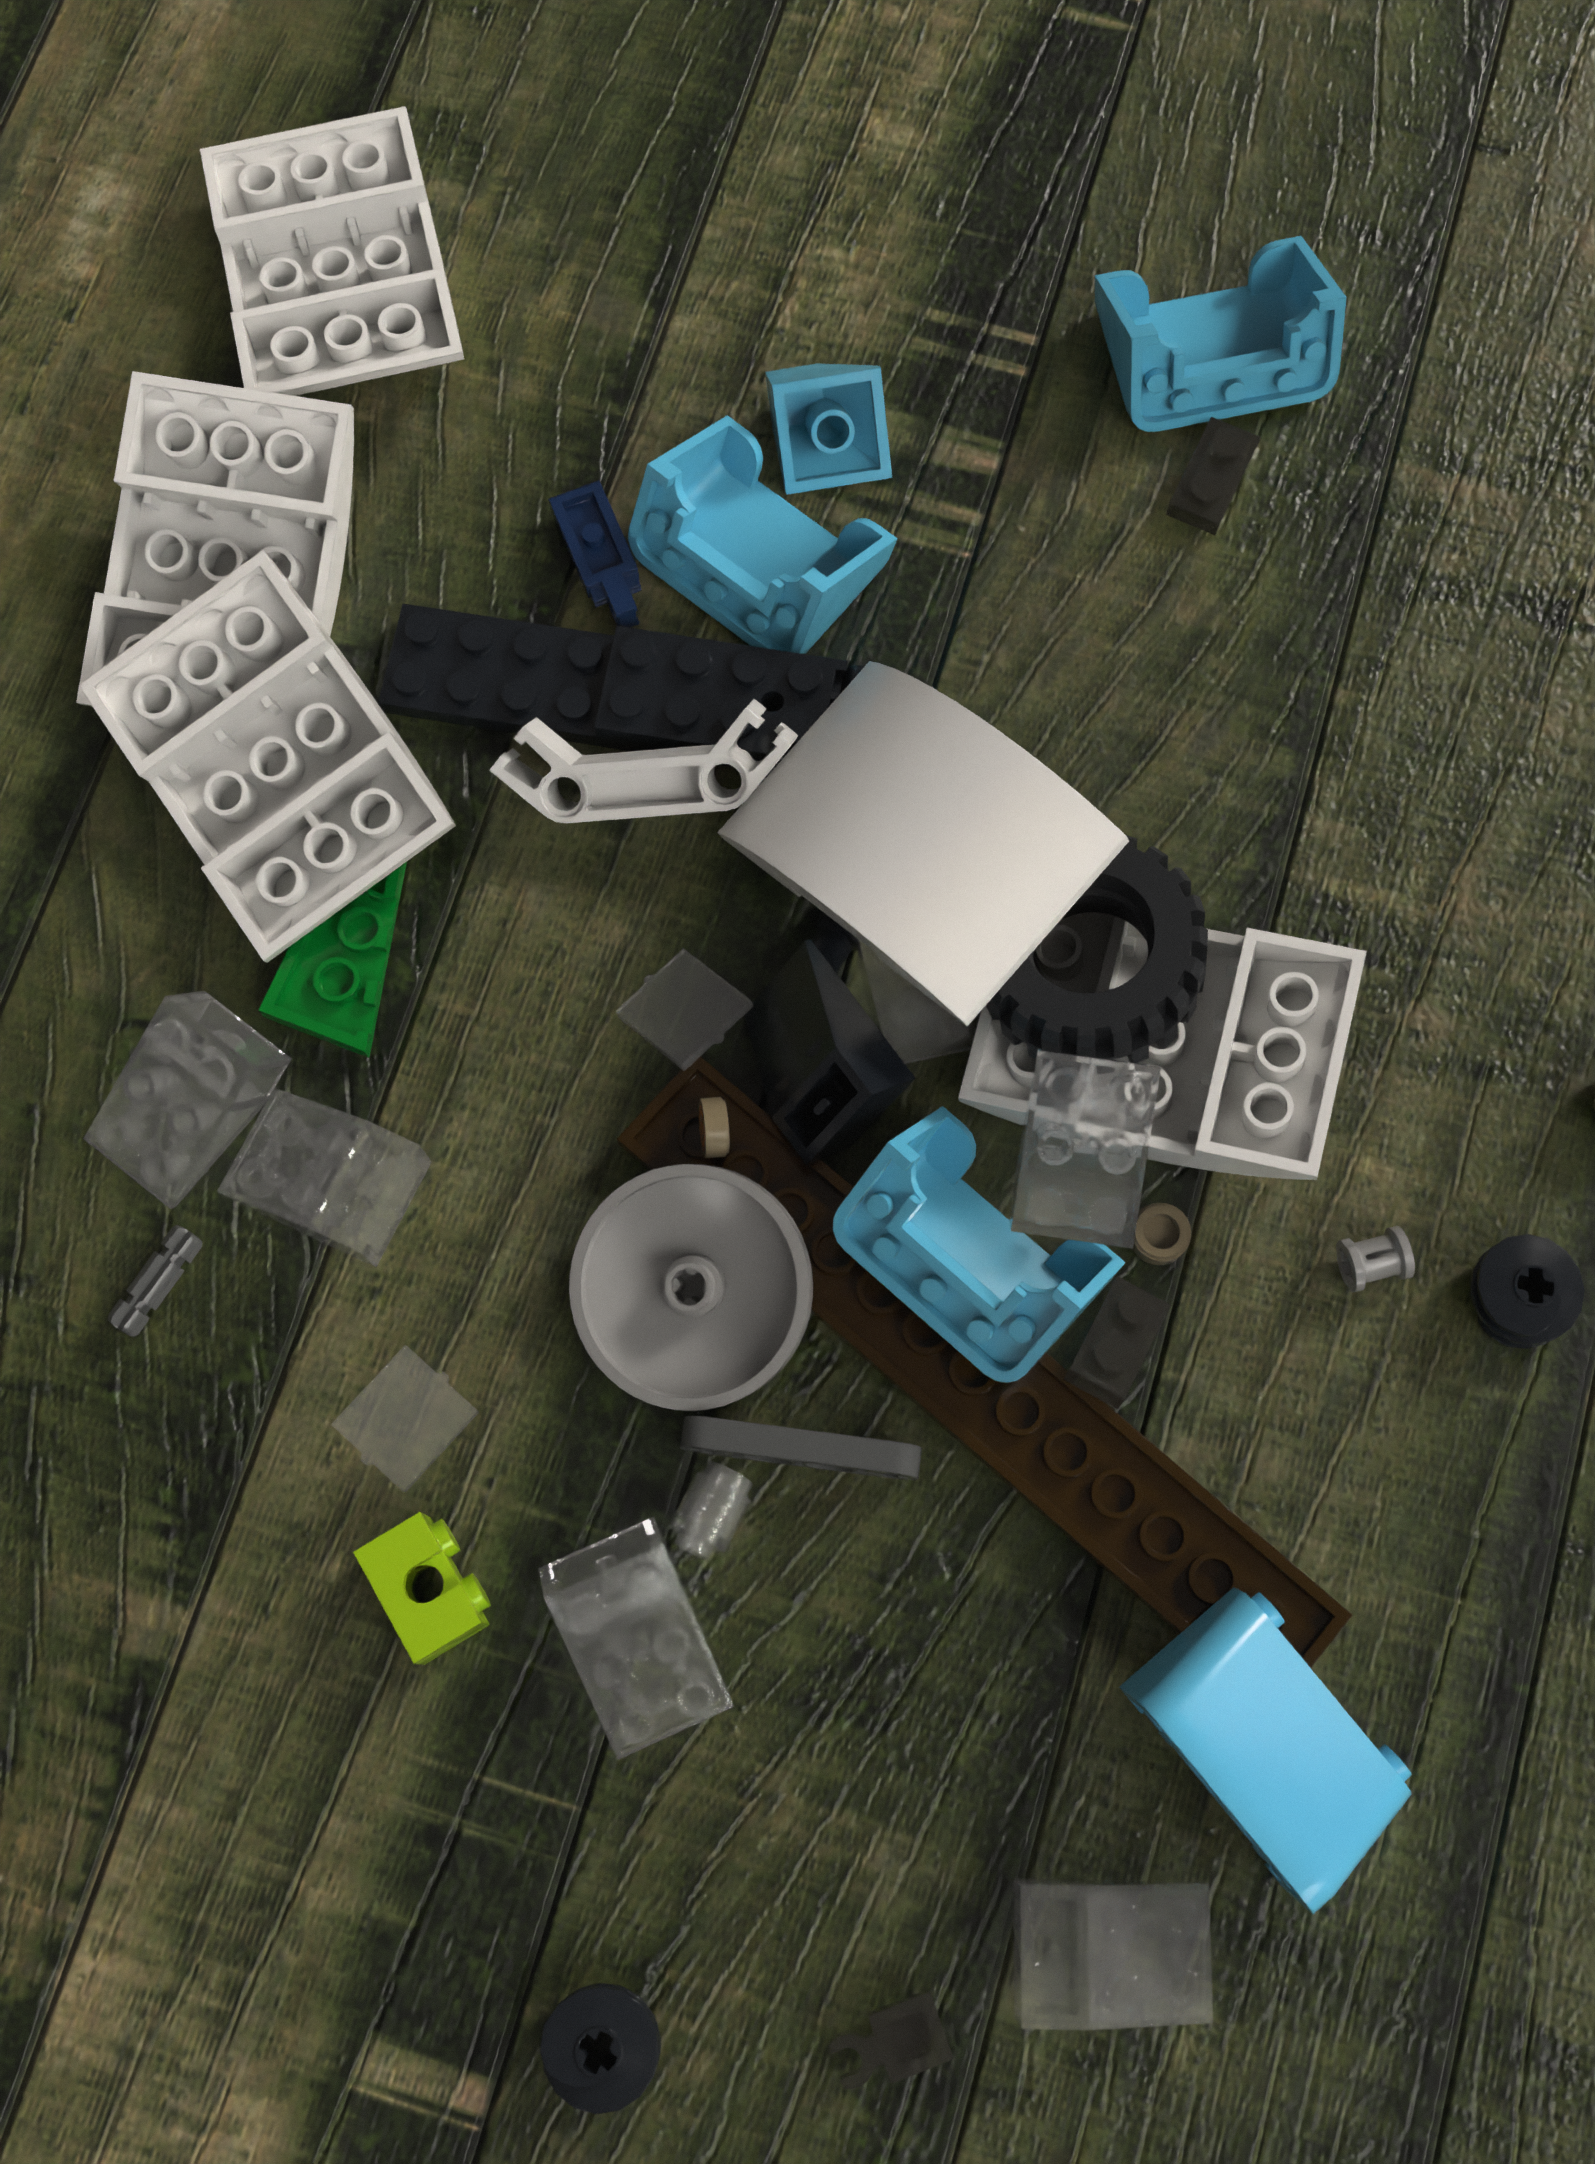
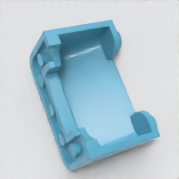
[1095,236,1347,432]
[628,415,898,654]
[833,1106,1126,1383]
[1119,1587,1412,1914]

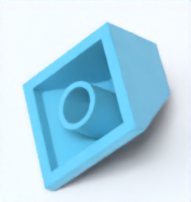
[765,363,892,495]

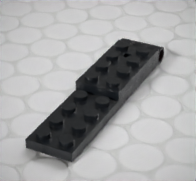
[378,604,865,769]

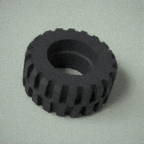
[986,835,1208,1073]

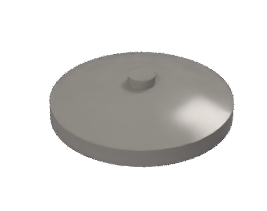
[569,1164,813,1411]

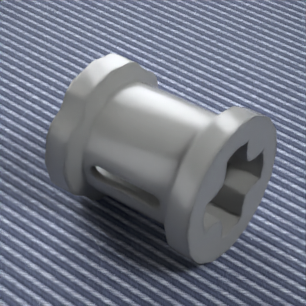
[1336,1226,1415,1292]

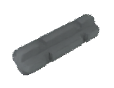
[107,1225,202,1337]

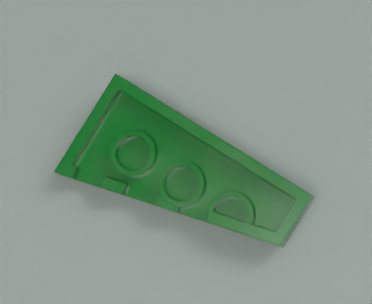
[258,862,407,1058]

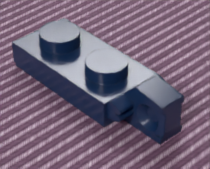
[548,481,642,628]

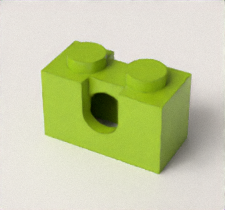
[353,1512,491,1665]

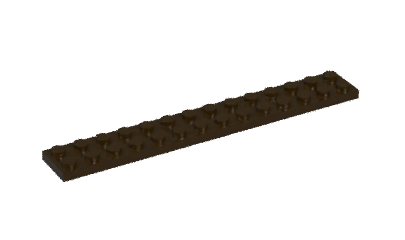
[617,1053,1353,1668]

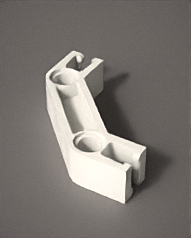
[489,699,798,823]

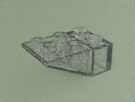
[83,991,292,1209]
[1009,1049,1161,1248]
[217,1088,432,1267]
[539,1517,734,1760]
[1013,1878,1213,2030]

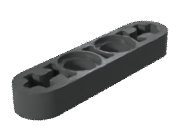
[680,1416,922,1480]

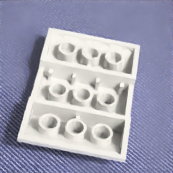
[200,106,464,396]
[76,371,354,706]
[78,550,456,963]
[718,661,1129,1027]
[958,912,1367,1180]

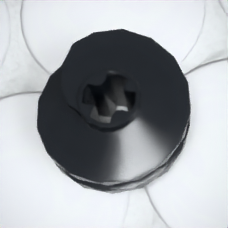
[1470,1234,1585,1349]
[540,1983,661,2114]

